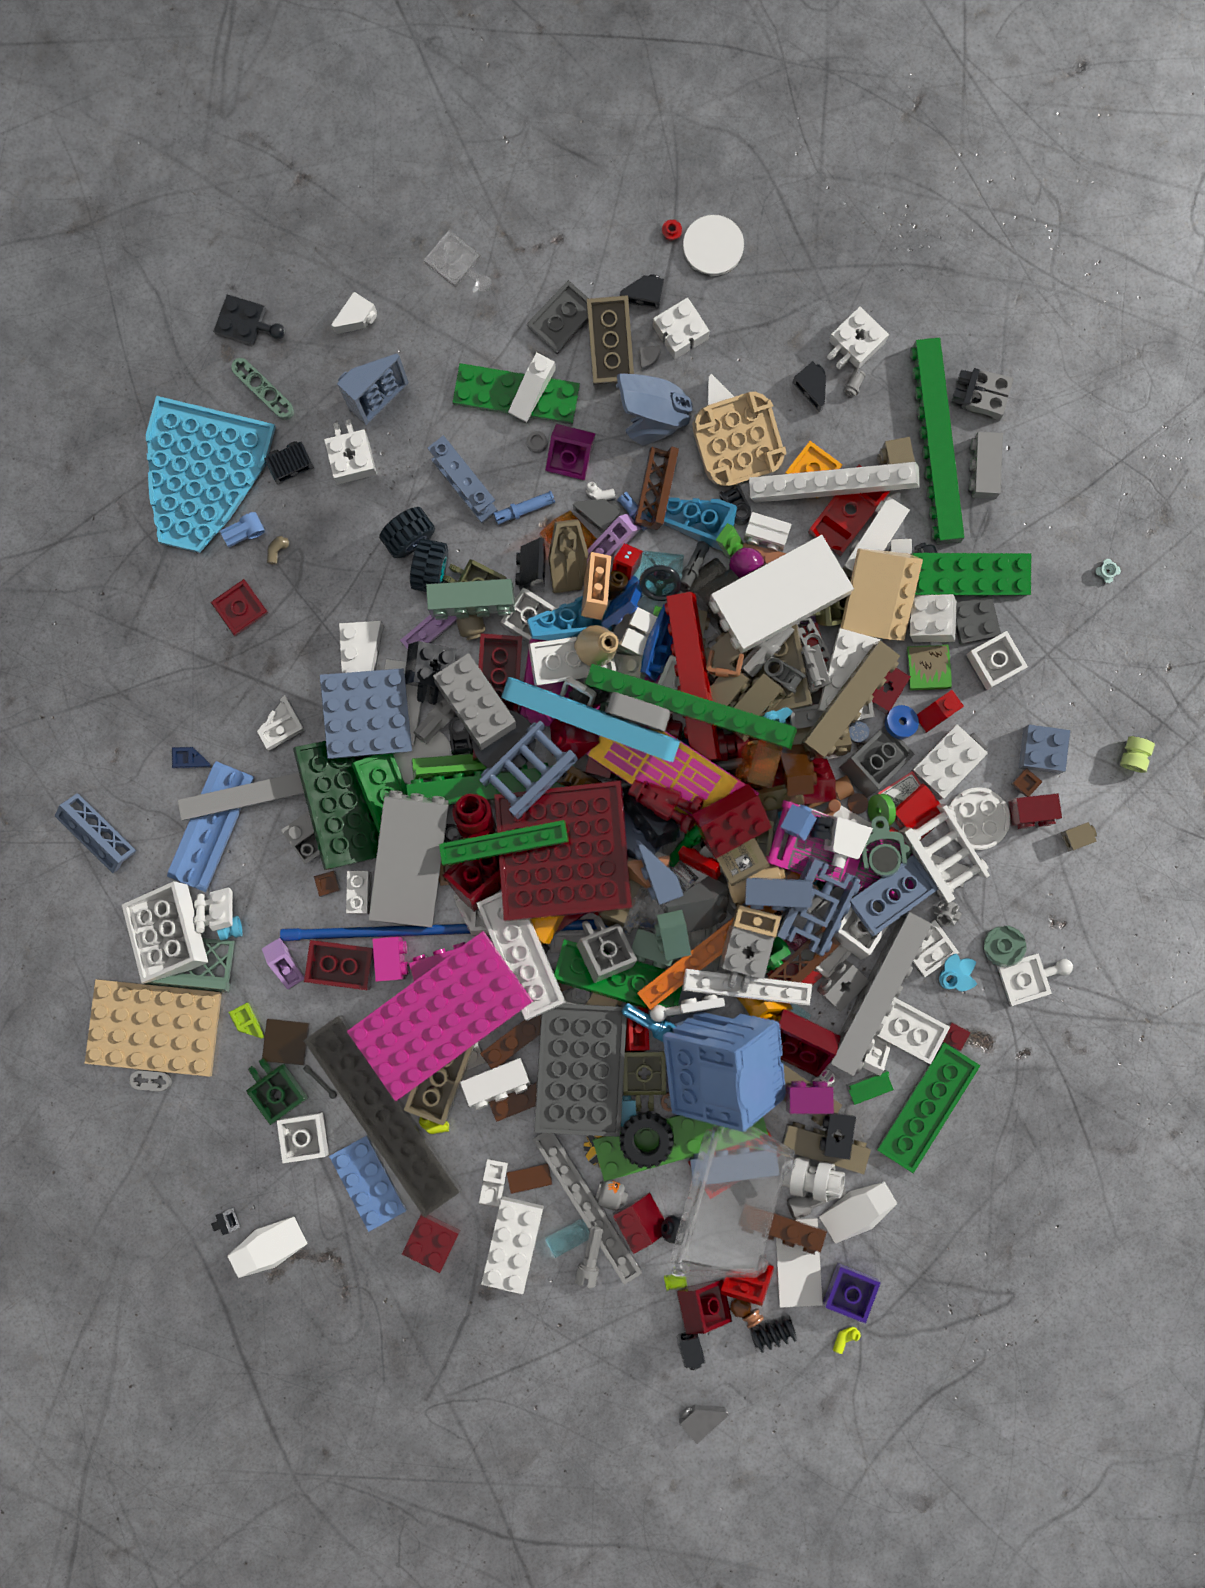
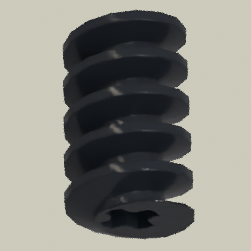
[749,1315,797,1353]

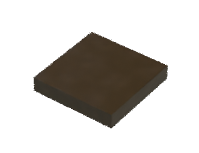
[262,1019,310,1065]

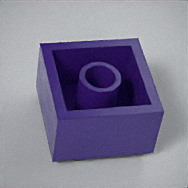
[823,1263,881,1324]

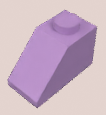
[262,938,305,989]

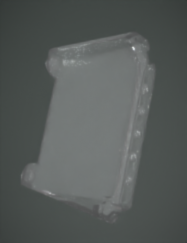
[671,1124,796,1278]

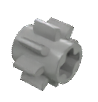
[933,901,962,926]

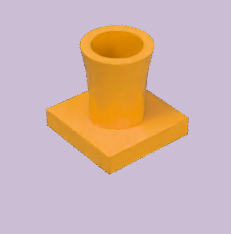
[736,997,793,1021]

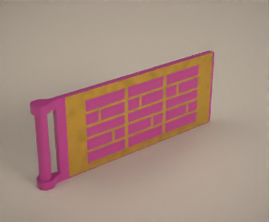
[587,725,759,826]

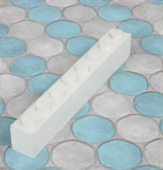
[749,462,920,503]

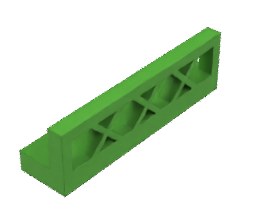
[411,754,487,780]

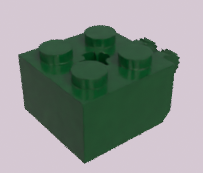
[246,1058,309,1125]

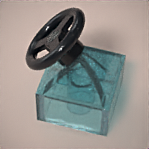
[639,550,684,601]

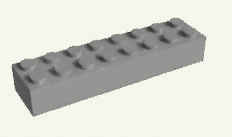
[830,912,932,1076]

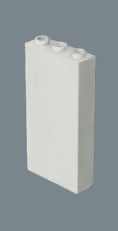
[709,535,854,654]

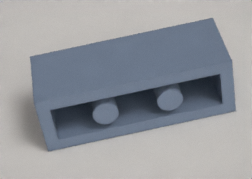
[745,877,813,911]

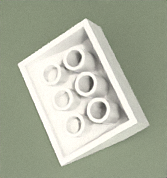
[122,881,208,983]

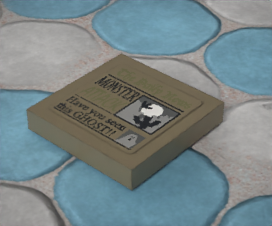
[717,838,769,886]

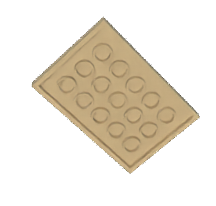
[85,979,222,1077]

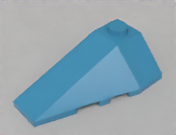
[647,498,737,551]
[527,596,612,641]

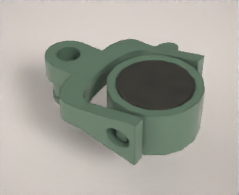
[862,816,912,877]

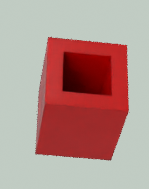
[612,543,643,581]

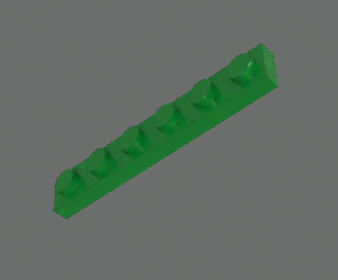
[439,820,569,866]

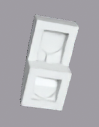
[479,1159,508,1208]

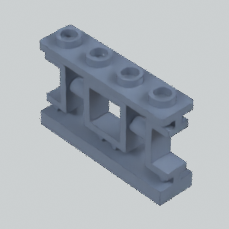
[777,855,860,957]

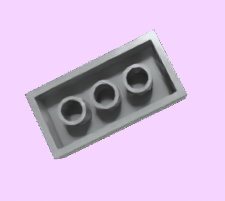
[433,653,516,750]

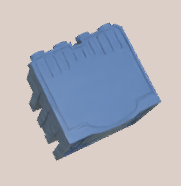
[663,1011,786,1132]

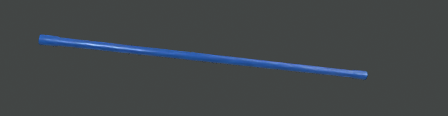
[280,917,658,941]

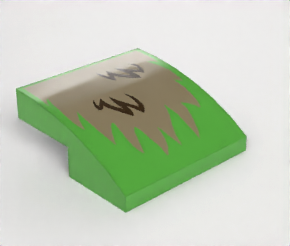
[906,645,952,691]

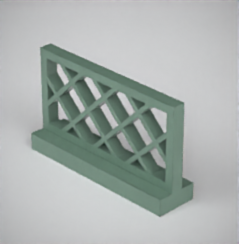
[144,938,235,993]

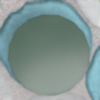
[984,926,1027,967]

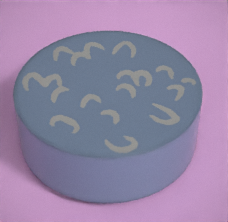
[849,722,869,743]

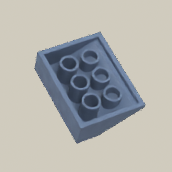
[337,353,409,425]

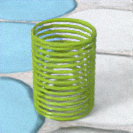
[664,1272,687,1291]

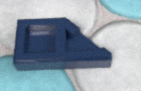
[172,747,212,769]

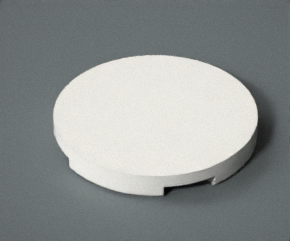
[683,215,744,276]
[393,731,452,784]
[947,787,1011,850]

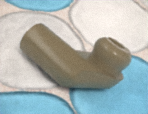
[267,536,289,564]

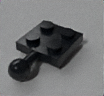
[213,294,286,346]

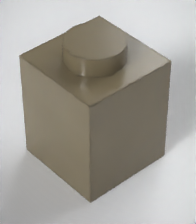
[1060,822,1097,852]

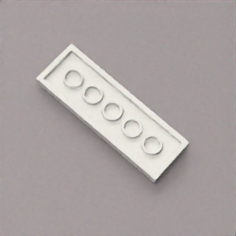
[477,891,566,1021]

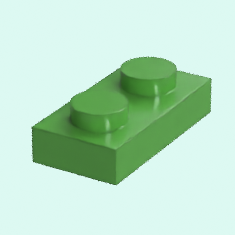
[716,523,744,559]

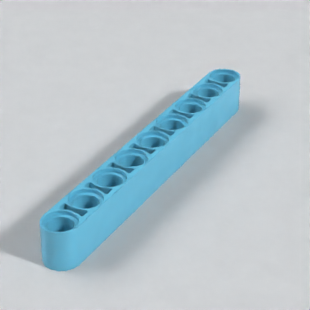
[502,677,680,762]

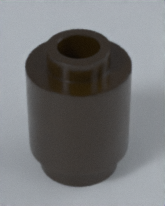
[608,571,628,601]

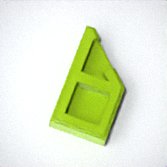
[228,1002,265,1039]

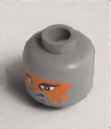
[595,1180,628,1211]

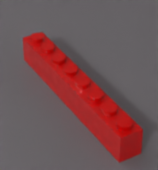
[665,592,721,761]

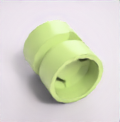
[1120,736,1155,773]

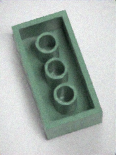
[426,579,515,620]

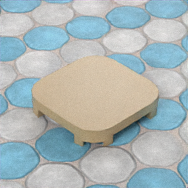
[692,391,786,486]

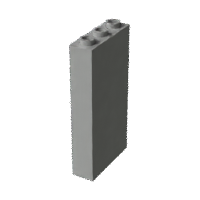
[369,790,448,927]

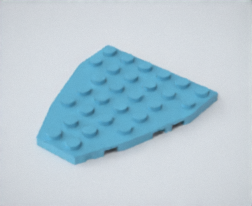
[146,396,276,553]

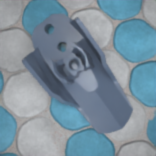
[616,374,693,446]

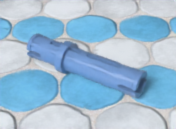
[493,491,555,525]

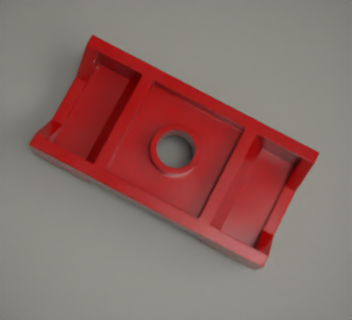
[808,464,891,556]

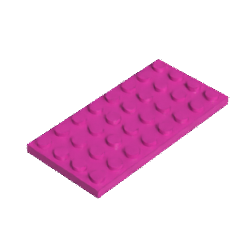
[347,931,533,1102]

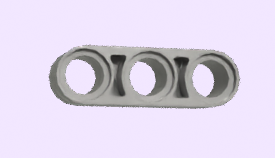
[606,692,671,732]

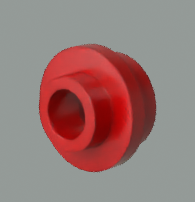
[662,219,682,240]

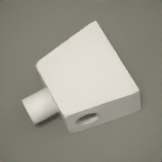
[824,815,873,869]

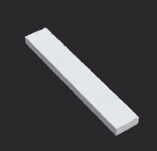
[682,969,812,1006]

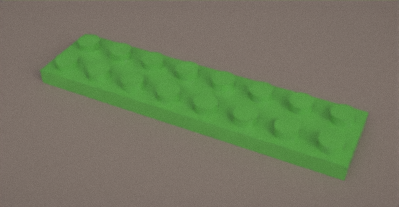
[593,1115,768,1182]

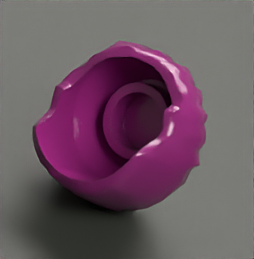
[729,548,764,580]

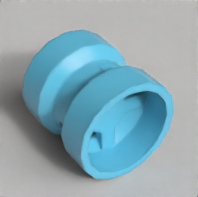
[217,916,243,941]

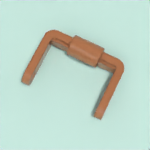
[706,650,744,678]

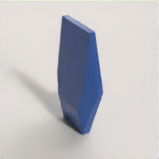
[640,604,674,682]

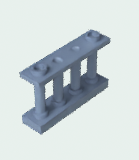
[427,435,498,524]
[479,721,578,819]

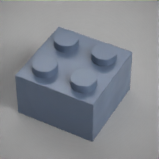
[1018,725,1070,774]

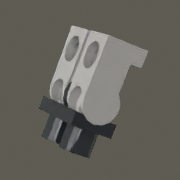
[952,368,1014,421]

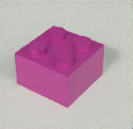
[373,937,409,982]

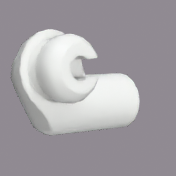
[586,482,616,500]

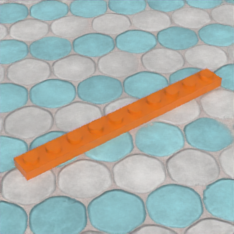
[637,871,817,1010]

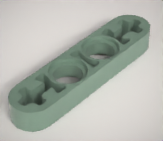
[231,358,294,420]

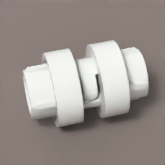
[780,1156,845,1202]

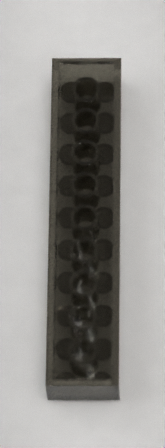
[303,1015,462,1217]

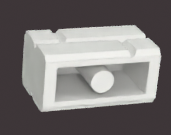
[744,512,791,551]

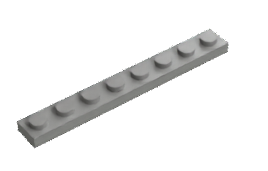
[533,1133,642,1285]

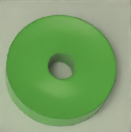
[868,793,896,828]

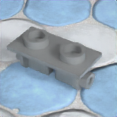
[801,644,831,691]

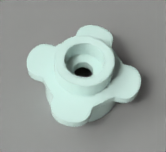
[1095,559,1121,583]

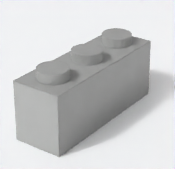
[969,432,1003,499]

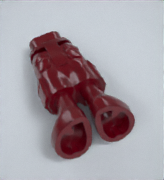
[628,779,704,834]

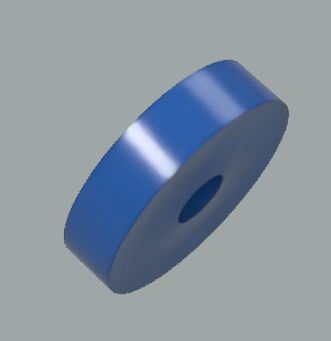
[884,705,919,739]

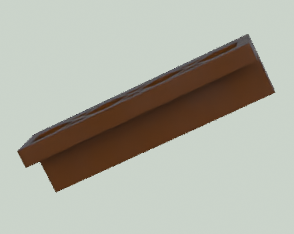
[634,446,679,530]
[767,926,841,983]

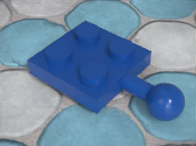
[601,575,643,629]

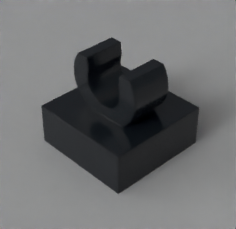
[211,1208,240,1236]

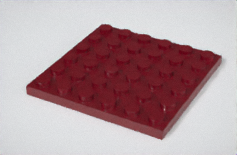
[494,781,632,922]

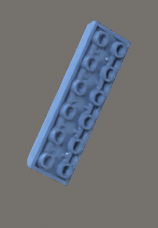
[167,761,255,892]

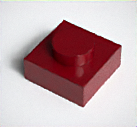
[943,1022,971,1051]

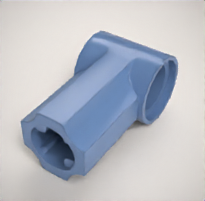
[220,512,265,547]

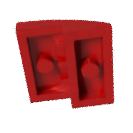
[895,783,940,841]

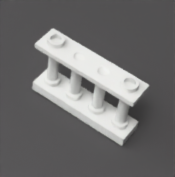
[899,804,990,903]

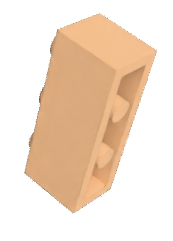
[581,552,611,620]

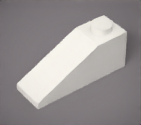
[508,353,556,422]

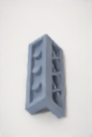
[55,793,136,873]

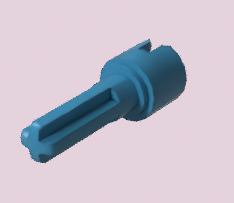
[622,1003,676,1043]

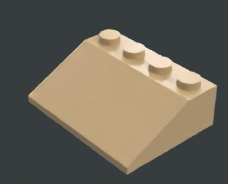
[840,548,923,641]

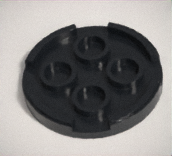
[472,710,536,773]

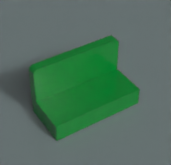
[846,1070,894,1105]

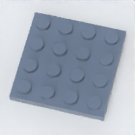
[319,668,412,759]

